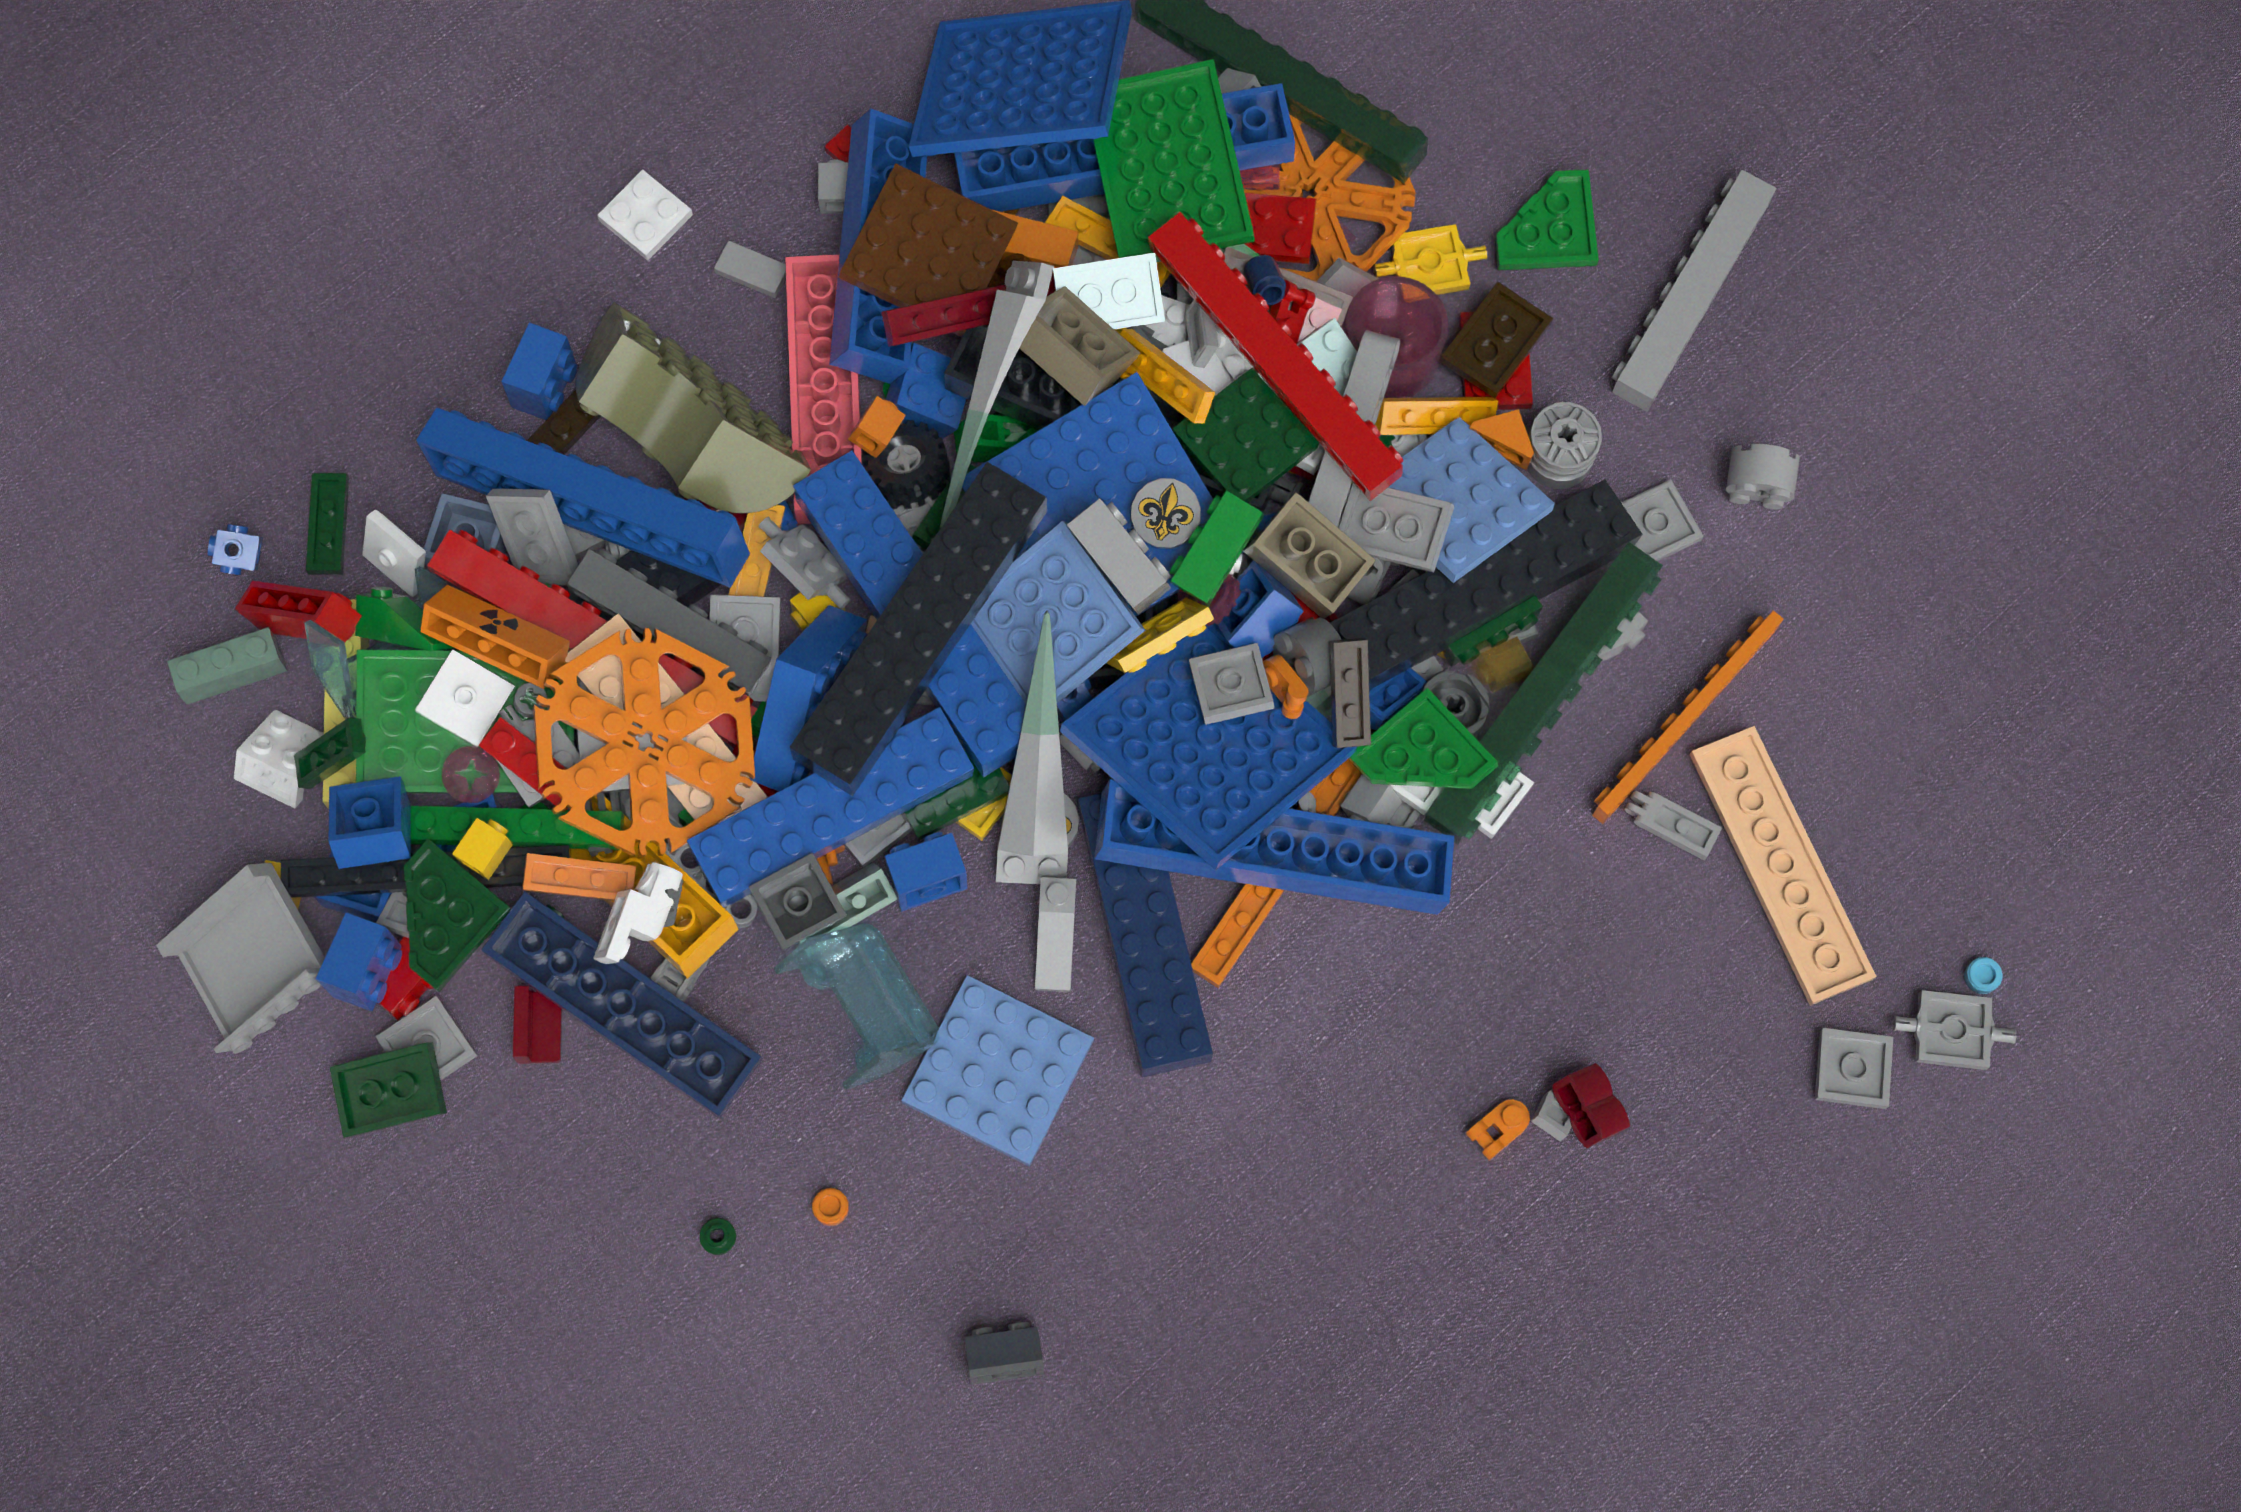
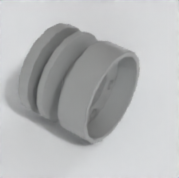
[1527,402,1602,489]

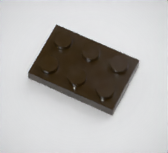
[1440,282,1553,399]

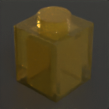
[1476,636,1533,693]

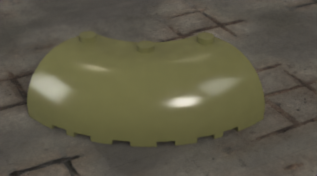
[576,302,811,513]

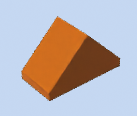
[1470,409,1534,470]

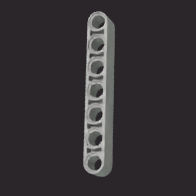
[1309,330,1400,528]

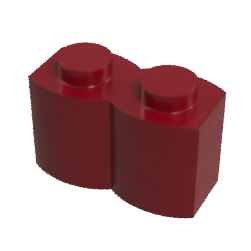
[1553,1063,1630,1148]

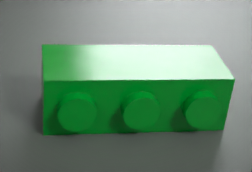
[1169,490,1264,607]

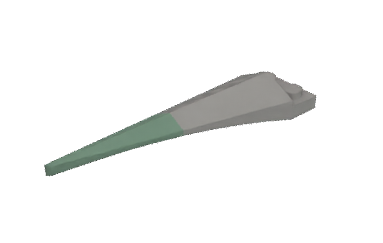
[940,261,1054,528]
[996,611,1068,884]

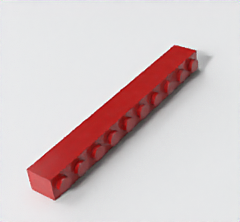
[1148,212,1403,501]
[427,529,757,748]

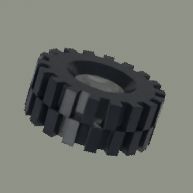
[862,420,950,510]

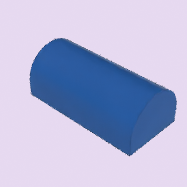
[1369,668,1427,730]

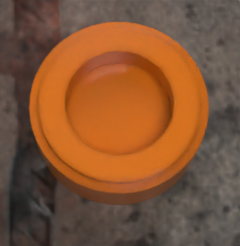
[812,1188,849,1226]

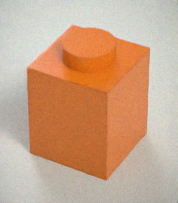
[848,396,905,458]

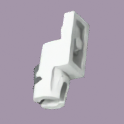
[593,862,683,964]

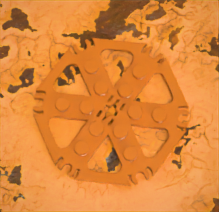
[1240,99,1416,282]
[533,628,755,857]

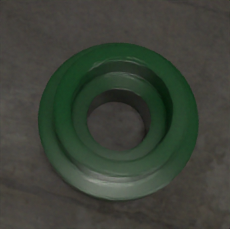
[700,1218,736,1255]

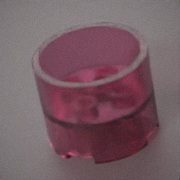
[1343,276,1448,398]

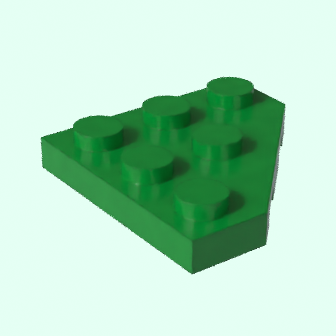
[1495,169,1599,270]
[1349,688,1498,789]

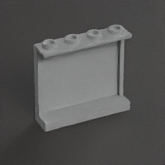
[156,863,325,1054]

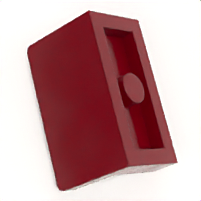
[513,986,562,1064]

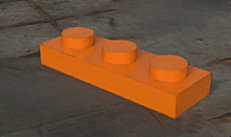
[522,853,636,901]

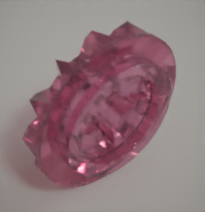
[1198,574,1241,626]
[442,746,500,803]

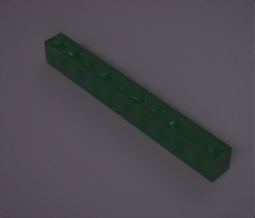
[1135,0,1428,184]
[1424,542,1663,845]

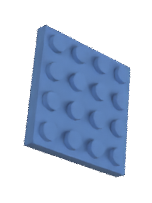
[1388,417,1555,583]
[971,520,1145,704]
[901,975,1094,1167]

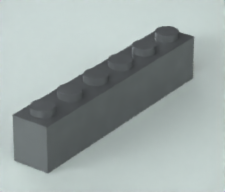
[567,549,771,697]

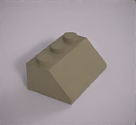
[1020,286,1140,406]
[1244,492,1376,619]

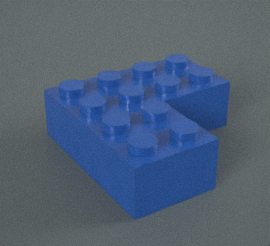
[749,605,867,791]

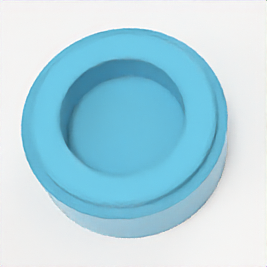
[1964,957,2003,994]

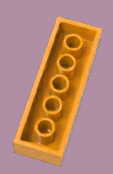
[571,795,739,979]

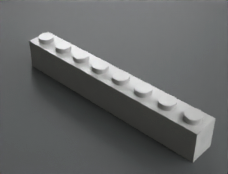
[1612,170,1777,412]

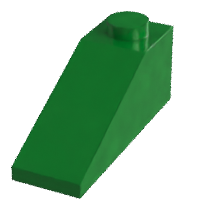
[954,415,1040,463]
[355,587,454,652]

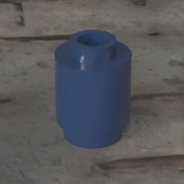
[1244,255,1286,305]

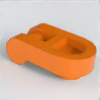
[1263,655,1308,719]
[1465,1099,1530,1161]

